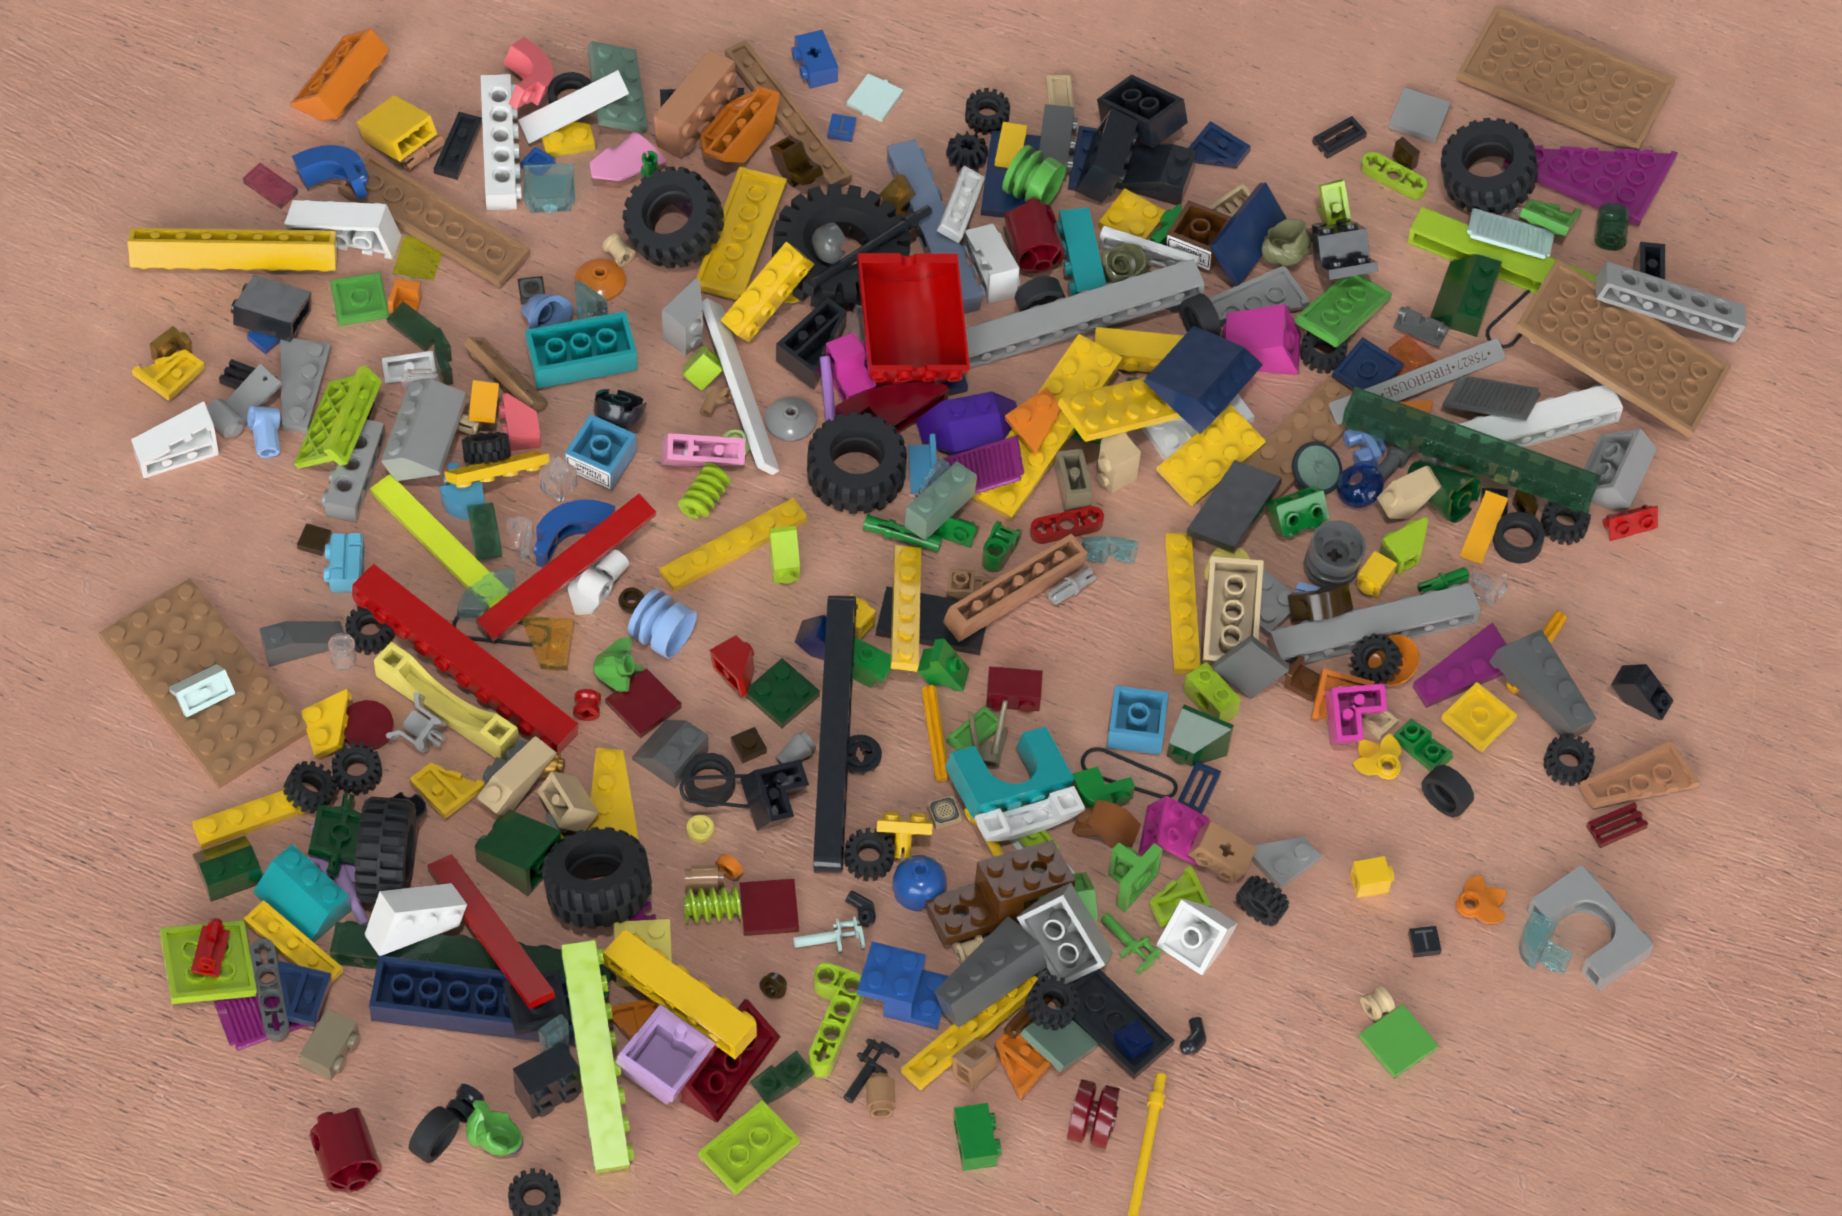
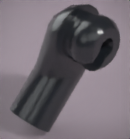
[1179,1017,1206,1055]

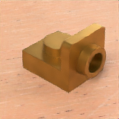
[149,326,192,360]

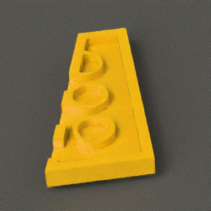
[587,748,639,840]

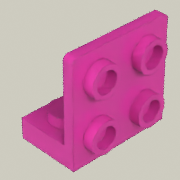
[1138,796,1209,866]

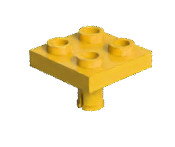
[877,811,932,859]

